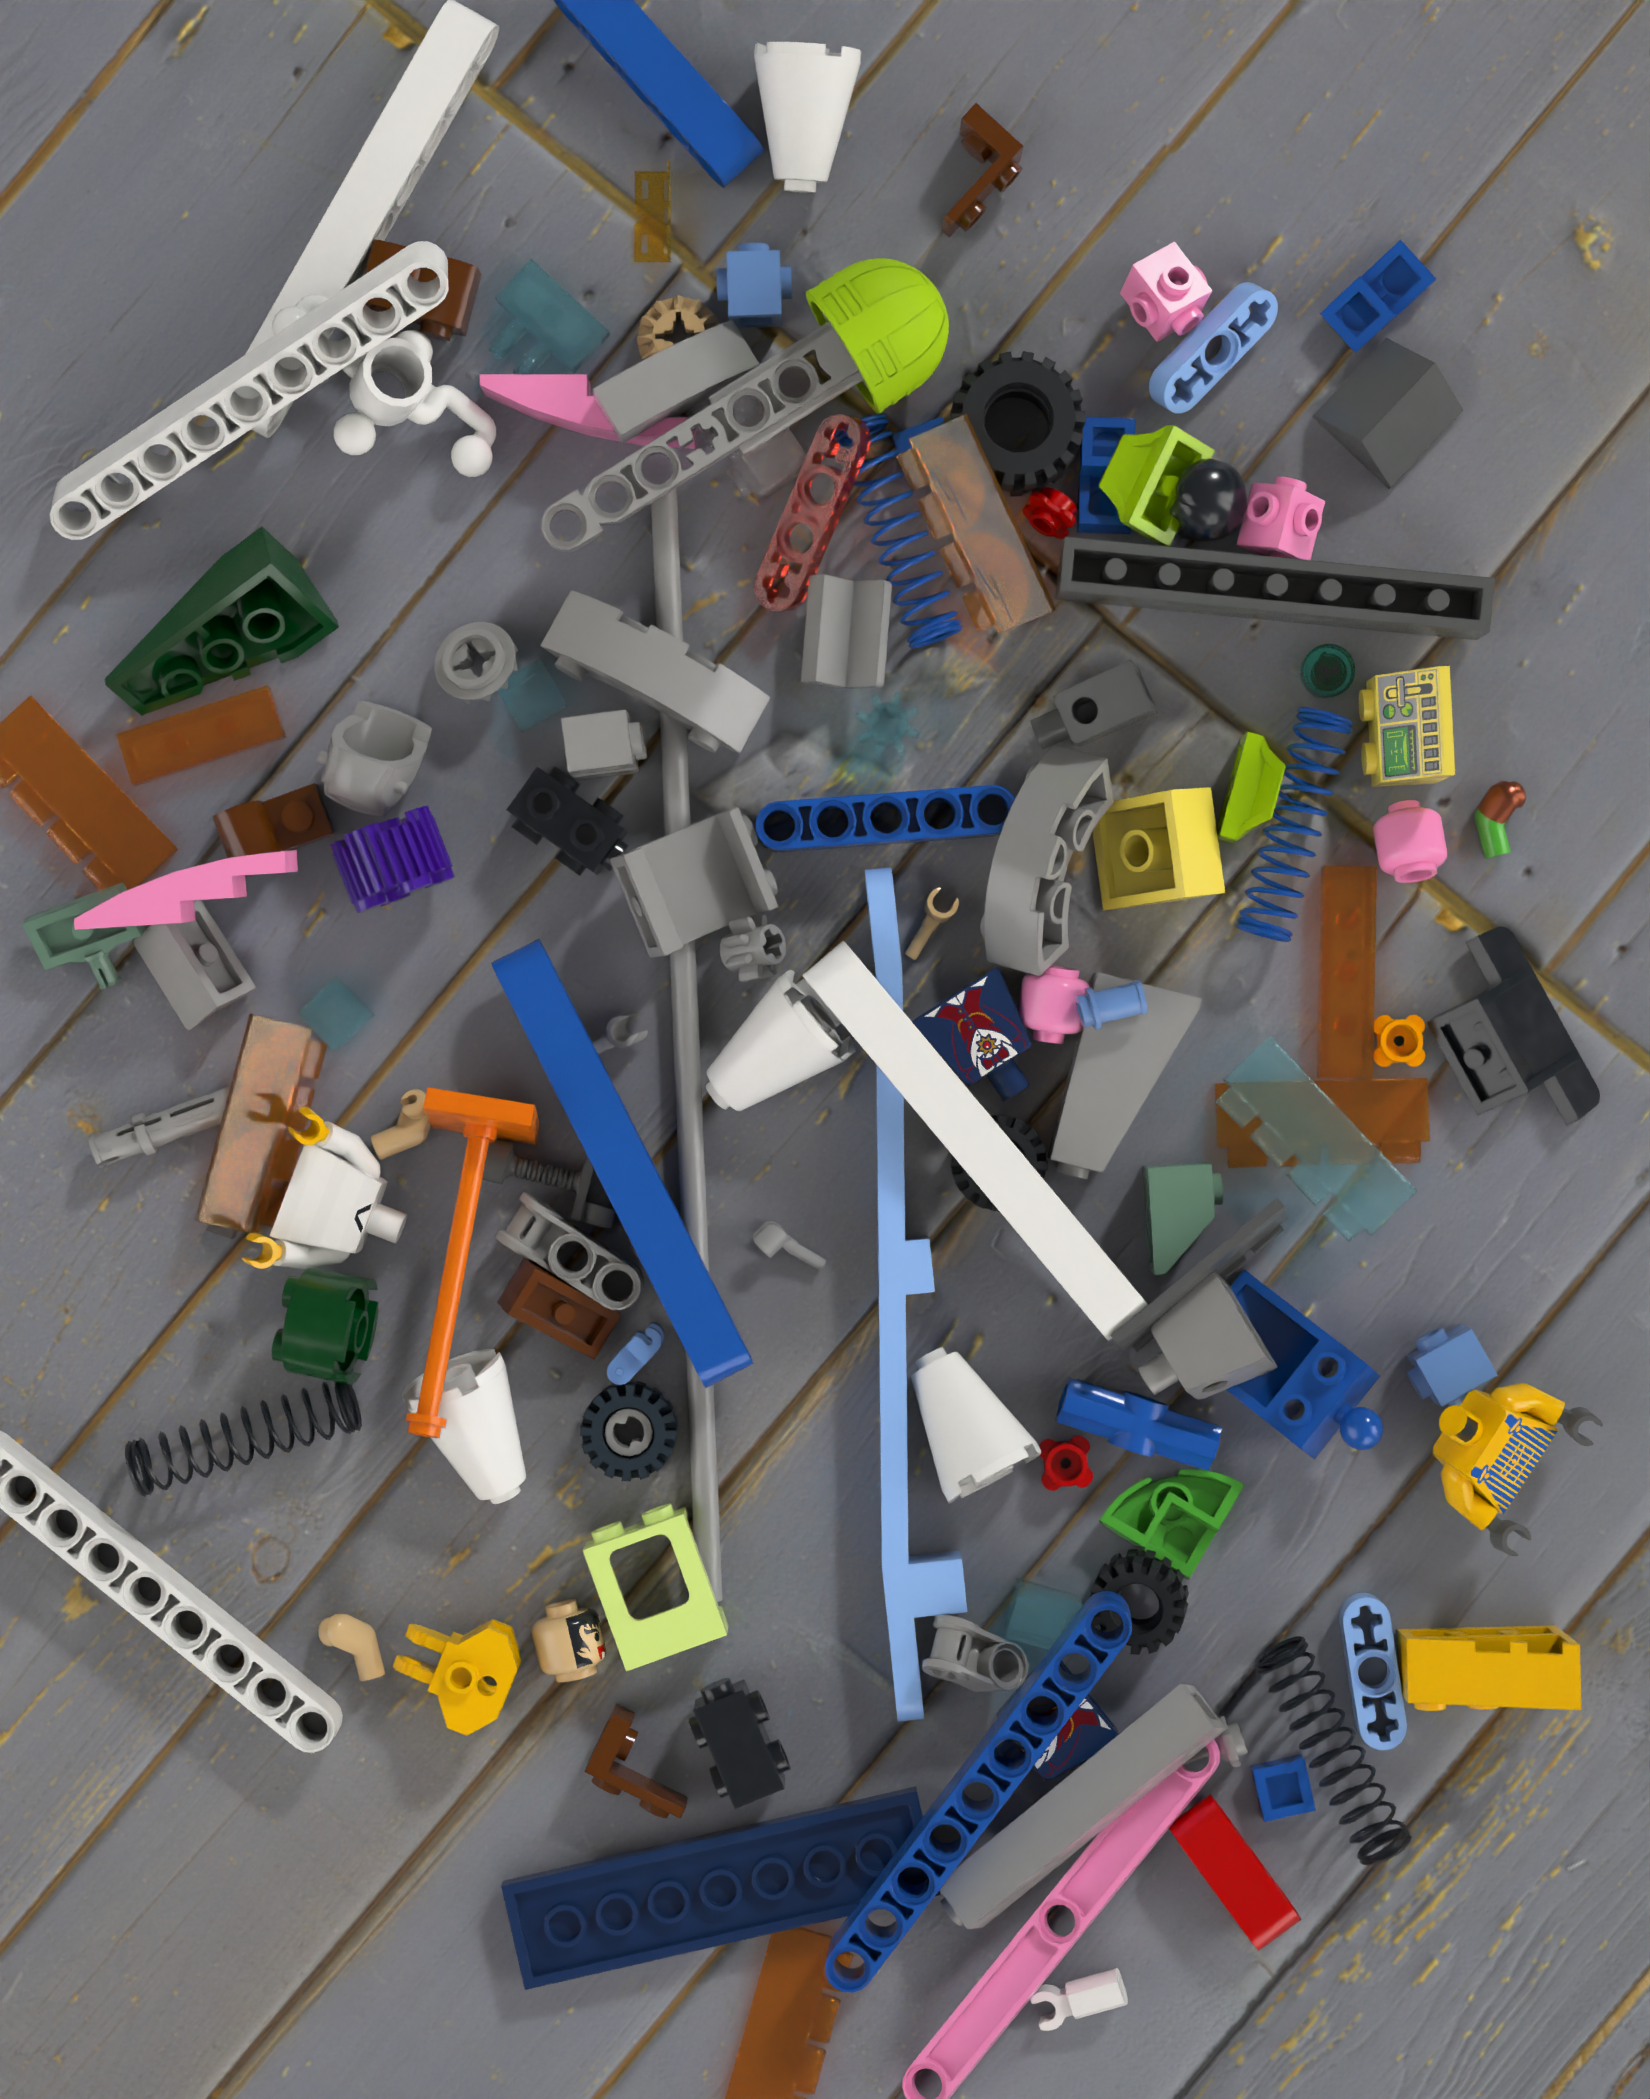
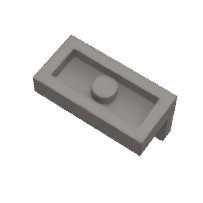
[801,574,892,689]
[134,900,256,1030]

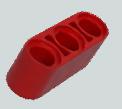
[1169,1794,1302,1951]

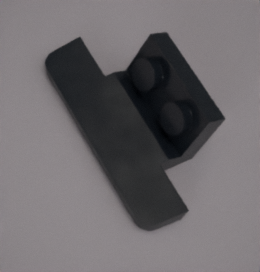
[1426,926,1600,1125]

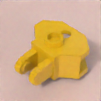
[393,1619,522,1736]

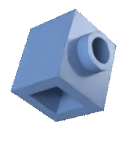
[716,243,792,328]
[1406,1324,1498,1407]

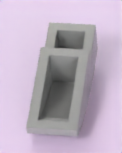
[593,319,760,444]

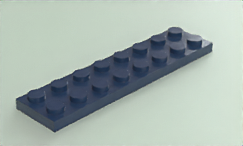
[501,1786,940,1990]

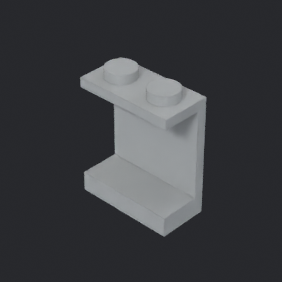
[610,808,779,958]

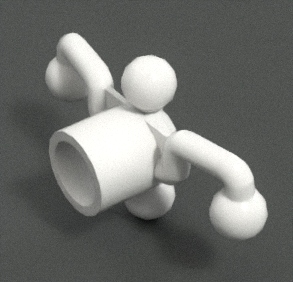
[272,294,496,477]

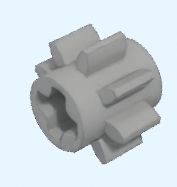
[720,915,786,982]

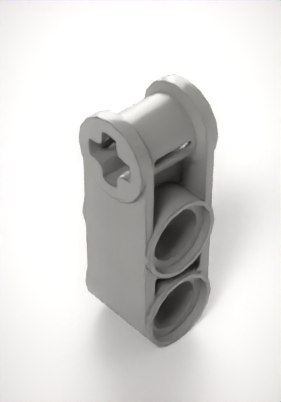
[495,1192,644,1310]

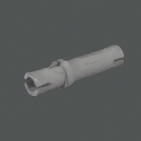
[88,1082,252,1168]

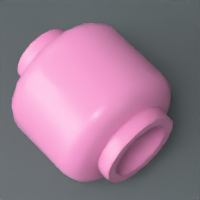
[1373,800,1447,883]
[1017,966,1090,1044]

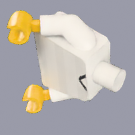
[242,1107,407,1269]

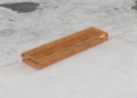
[1317,865,1377,1079]

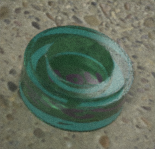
[1300,644,1356,699]

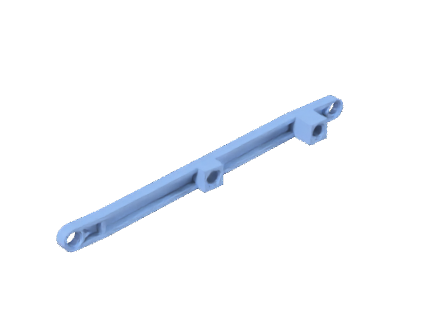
[865,867,967,1722]

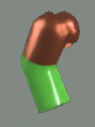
[1474,781,1526,859]

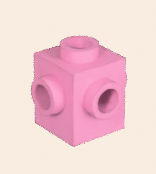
[1120,242,1212,342]
[1236,477,1325,560]

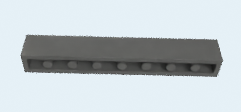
[1055,537,1495,640]

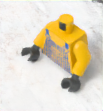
[1432,1383,1603,1556]

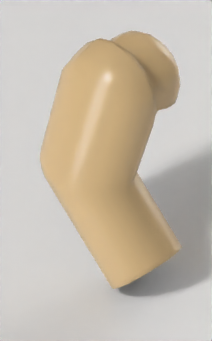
[371,1089,431,1160]

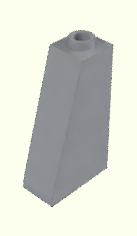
[1047,972,1202,1179]

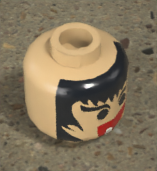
[531,1599,606,1683]

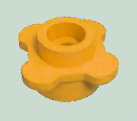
[1372,1015,1426,1067]

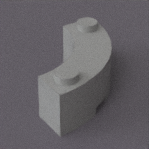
[540,590,770,753]
[980,746,1114,976]

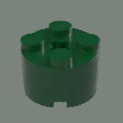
[272,1267,378,1385]

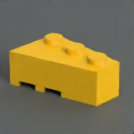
[1397,1625,1582,1711]

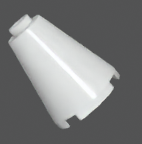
[754,42,861,193]
[706,970,856,1111]
[911,1347,1041,1503]
[402,1348,526,1504]

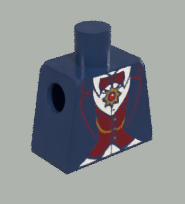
[912,967,1032,1102]
[995,1660,1119,1781]

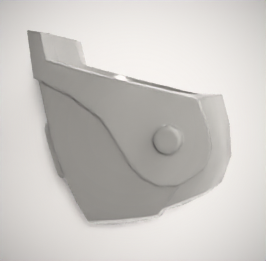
[317,701,432,817]

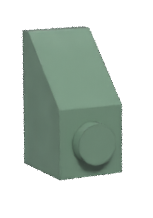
[1142,1162,1223,1275]

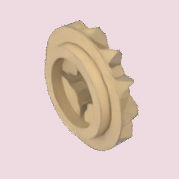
[637,295,719,360]

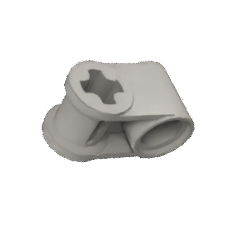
[922,1615,1029,1693]

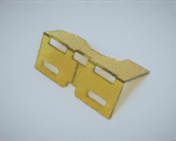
[634,160,672,262]

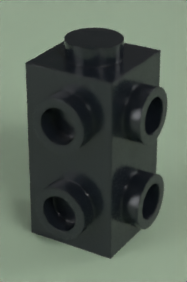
[506,766,629,876]
[689,1678,791,1809]

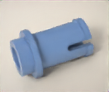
[1076,980,1147,1030]

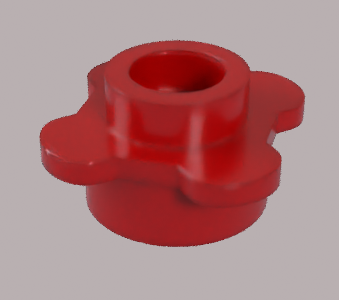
[1022,487,1077,539]
[1039,1435,1093,1491]

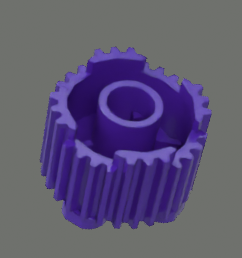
[330,805,455,913]

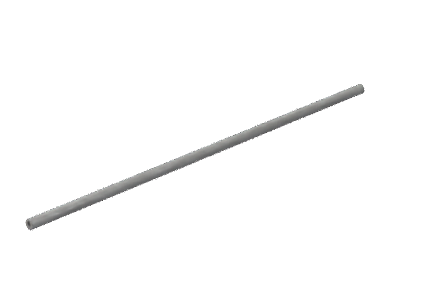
[651,488,723,1602]

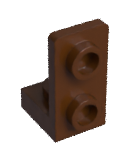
[941,103,1023,237]
[585,1703,688,1818]

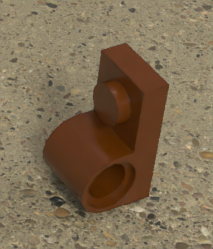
[213,783,335,858]
[497,1258,622,1360]

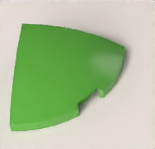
[1099,1469,1245,1580]

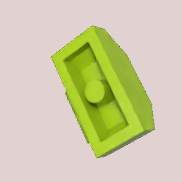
[1099,425,1215,547]
[1216,732,1286,844]

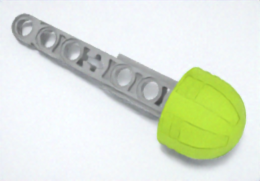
[541,258,949,552]

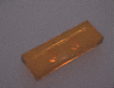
[116,685,287,786]

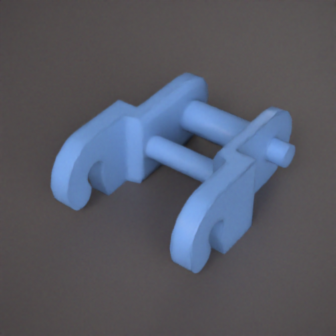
[607,1323,665,1385]

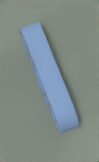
[1149,282,1278,414]
[1339,1593,1407,1750]

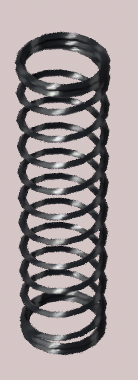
[125,1381,362,1497]
[1254,1636,1412,1866]

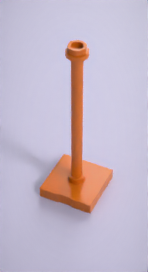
[405,1087,541,1438]

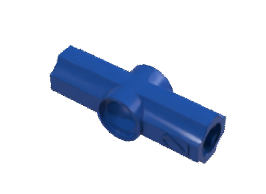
[1055,1377,1222,1470]

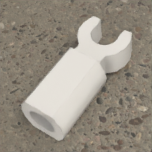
[1030,1968,1128,2031]

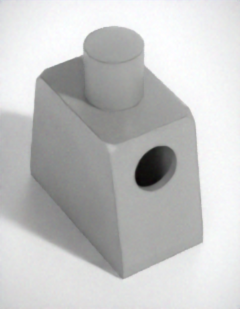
[1138,1272,1278,1400]

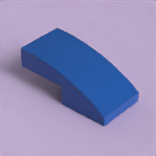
[1320,239,1436,353]
[1077,417,1135,534]

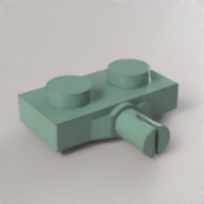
[22,882,146,989]

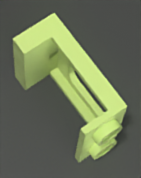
[583,1503,729,1671]

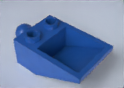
[1226,1269,1383,1460]

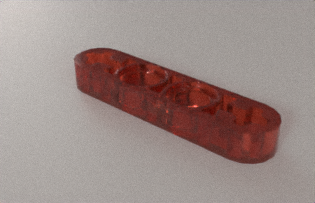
[754,414,871,612]

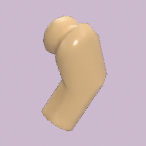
[318,1613,386,1681]

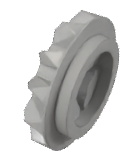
[434,622,518,705]

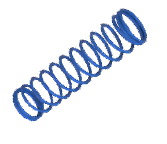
[833,413,963,648]
[1235,707,1354,942]

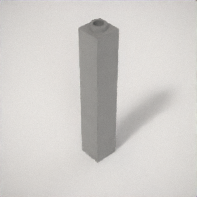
[940,1684,1226,1929]

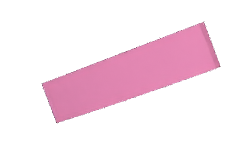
[480,374,696,449]
[74,850,298,930]

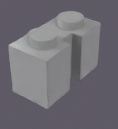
[561,709,647,781]

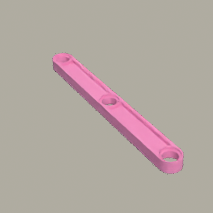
[902,1740,1221,2099]

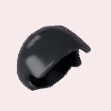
[1170,458,1247,541]

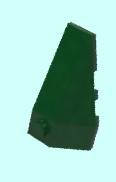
[105,526,339,716]

